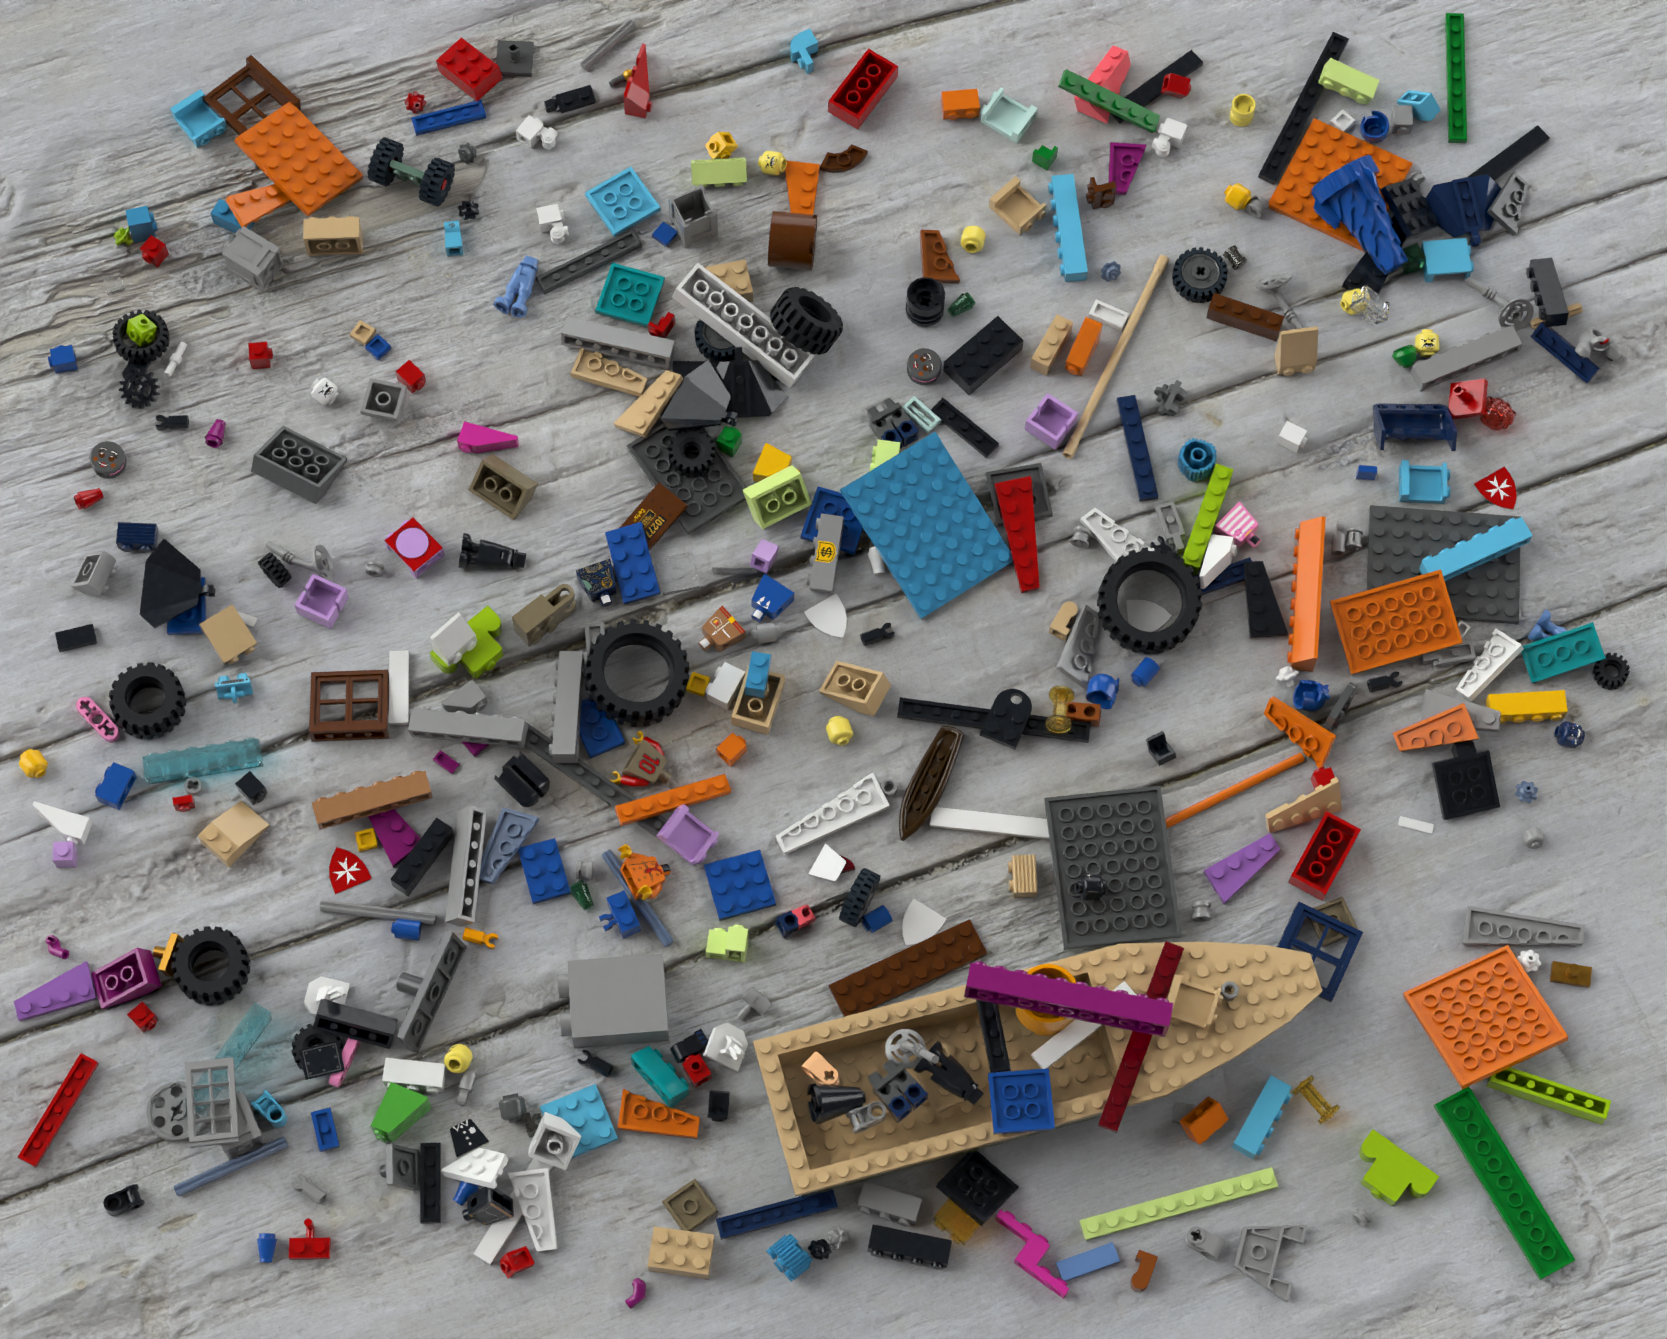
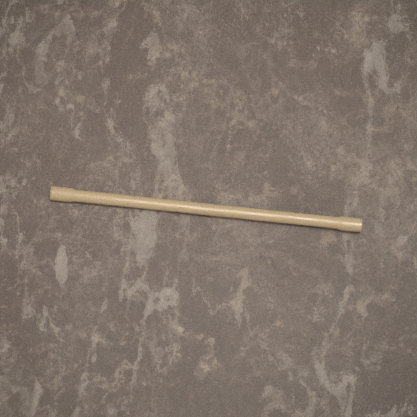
[1062,255,1169,459]

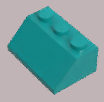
[631,1046,689,1108]

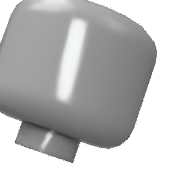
[1522,827,1544,849]

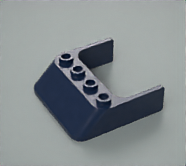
[1373,403,1457,451]

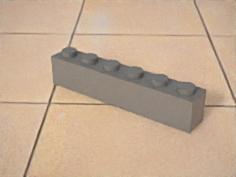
[561,316,675,369]
[1410,325,1523,392]
[549,651,585,763]
[408,707,528,748]
[445,806,487,927]

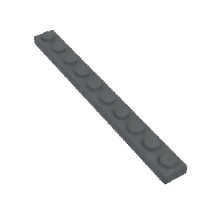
[525,723,668,841]

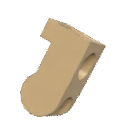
[1049,602,1078,642]

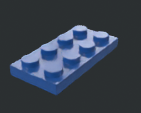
[605,522,661,605]

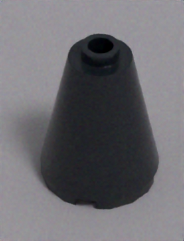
[807,1083,866,1125]

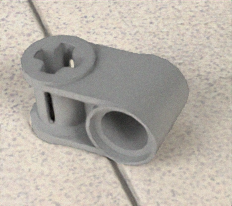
[846,1101,886,1134]
[1184,1226,1226,1261]

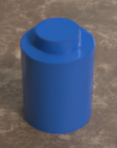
[1131,657,1160,687]
[861,905,893,933]
[391,918,422,941]

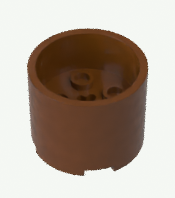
[768,211,817,270]

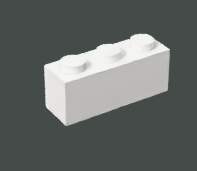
[382,1058,447,1094]

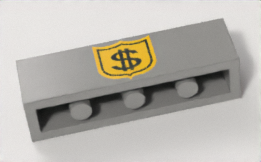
[807,513,845,594]

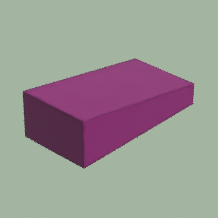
[433,750,459,774]

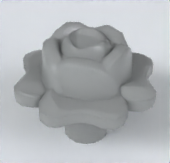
[827,1225,848,1250]

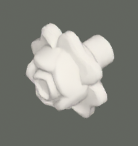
[1276,666,1299,687]
[1517,950,1541,973]

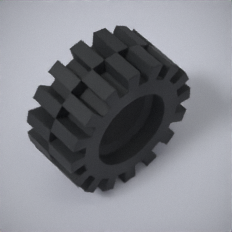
[258,552,292,588]
[1592,652,1630,690]

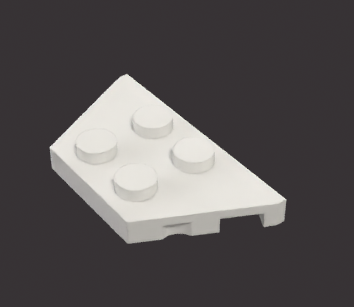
[441,1148,508,1189]

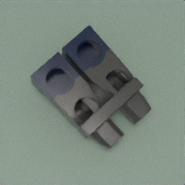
[867,398,919,449]
[868,1059,928,1123]

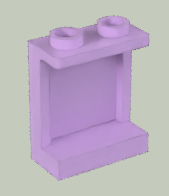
[656,804,719,865]

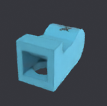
[444,220,464,256]

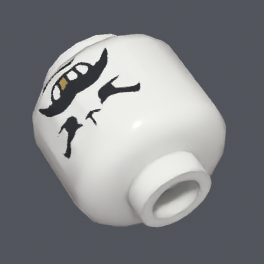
[310,378,339,405]

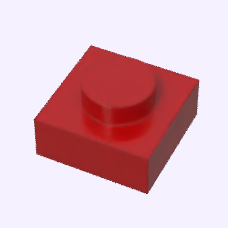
[172,795,195,812]

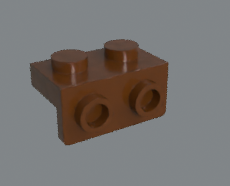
[1086,177,1117,210]

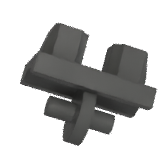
[1154,380,1187,416]

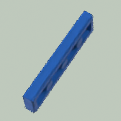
[411,100,486,136]

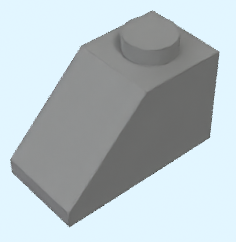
[441,680,488,714]

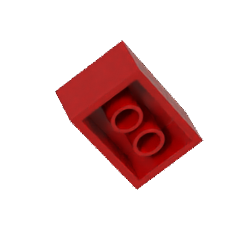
[436,37,503,101]

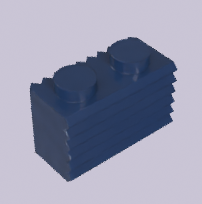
[116,522,159,553]

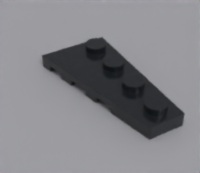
[1243,561,1288,638]

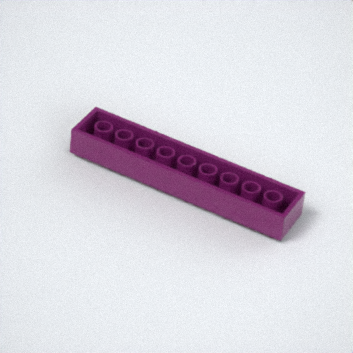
[964,961,1173,1037]

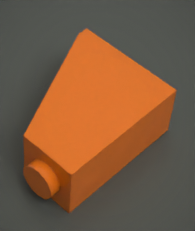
[1065,317,1103,376]

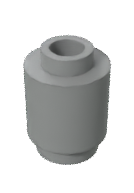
[753,622,781,644]

